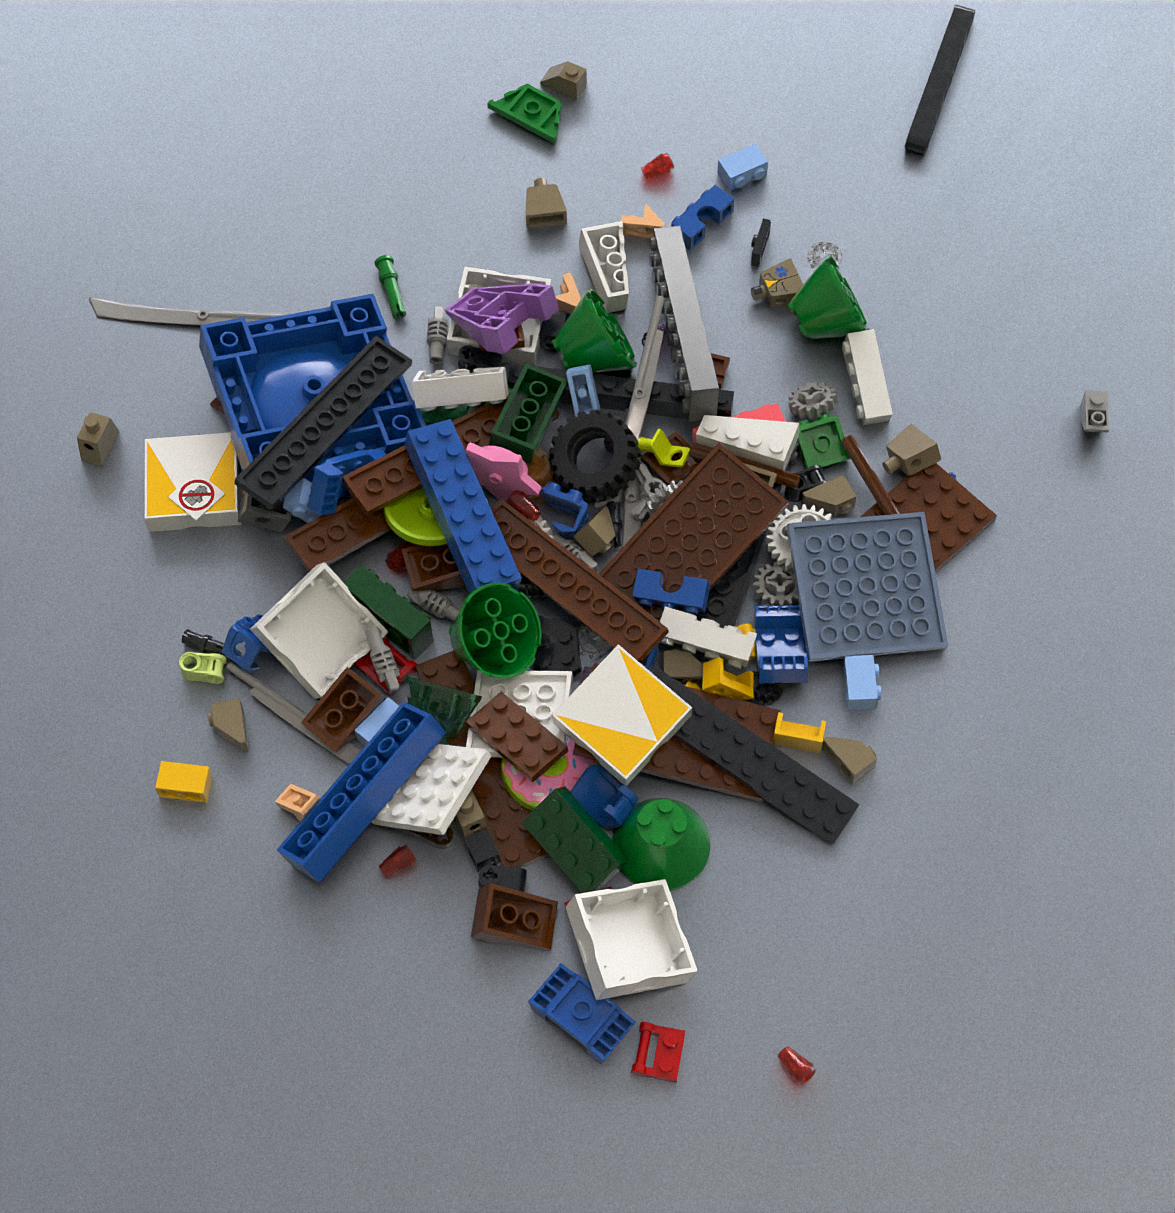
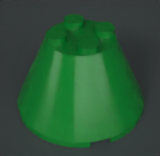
[788,254,870,339]
[552,289,637,373]
[449,583,542,679]
[612,798,710,891]

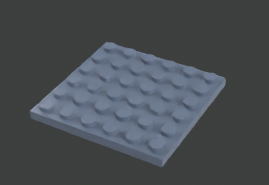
[786,512,948,662]

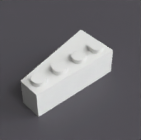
[578,221,629,313]
[842,329,893,425]
[412,367,509,411]
[696,415,799,471]
[660,607,757,669]

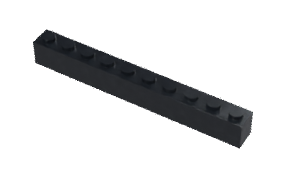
[507,363,734,421]

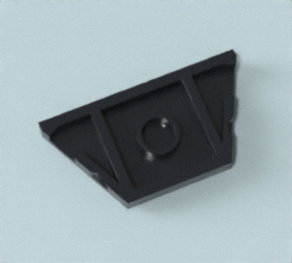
[533,615,582,677]

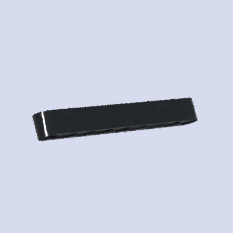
[905,5,976,154]

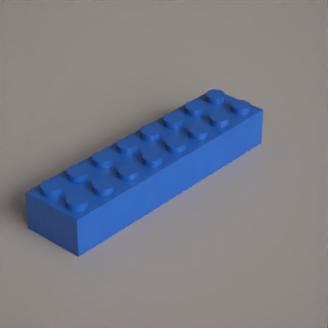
[404,419,522,594]
[277,702,446,883]

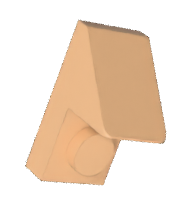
[621,204,664,238]
[556,272,581,316]
[275,784,320,822]

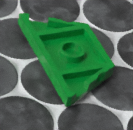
[487,84,562,144]

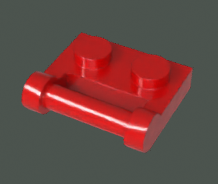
[354,637,418,695]
[631,1022,685,1083]

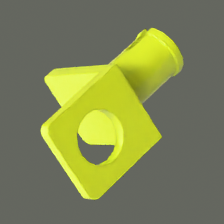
[637,429,690,468]

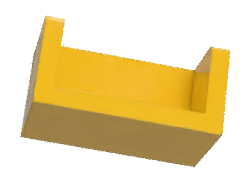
[702,657,754,701]
[773,712,826,754]
[155,761,213,803]

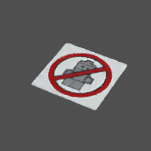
[168,471,225,520]

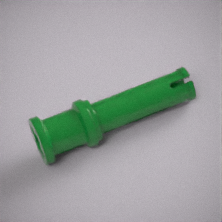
[374,255,406,319]

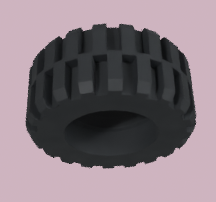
[549,409,641,502]

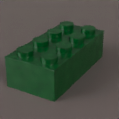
[489,363,568,465]
[343,565,434,661]
[521,786,630,893]

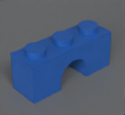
[671,185,734,251]
[633,569,710,615]

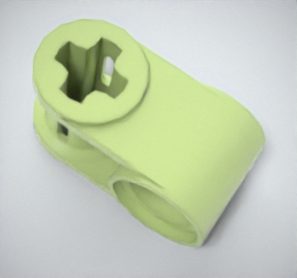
[179,652,227,684]

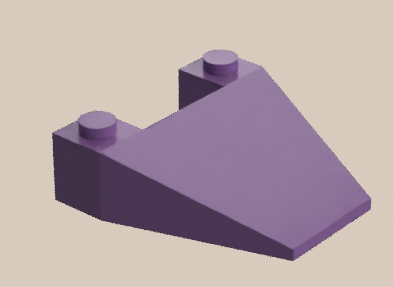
[445,284,559,354]

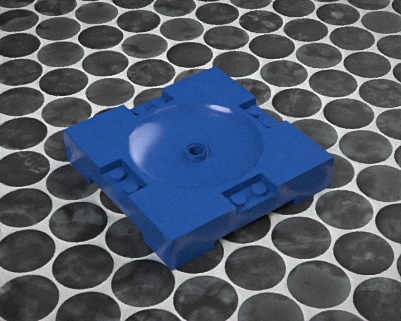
[199,294,426,481]

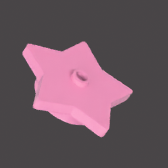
[466,442,542,501]

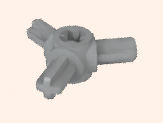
[631,464,666,521]

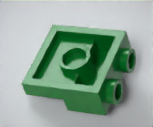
[797,414,850,469]

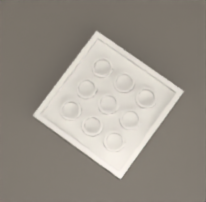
[466,670,573,758]
[371,744,491,835]

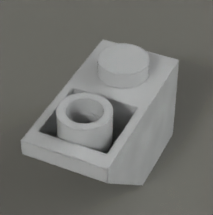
[1081,390,1109,433]

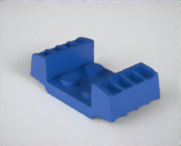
[307,449,386,515]
[754,605,808,684]
[528,963,636,1064]

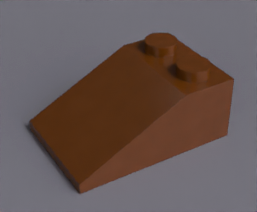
[401,544,466,591]
[301,667,386,752]
[471,883,558,951]

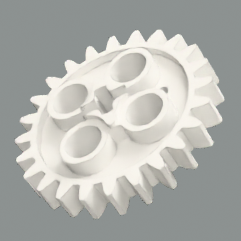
[766,504,832,571]

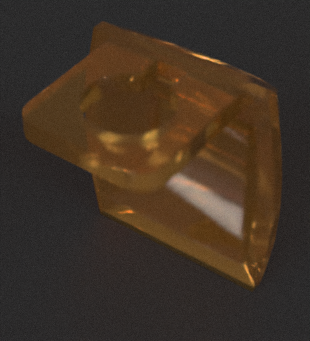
[527,455,556,501]

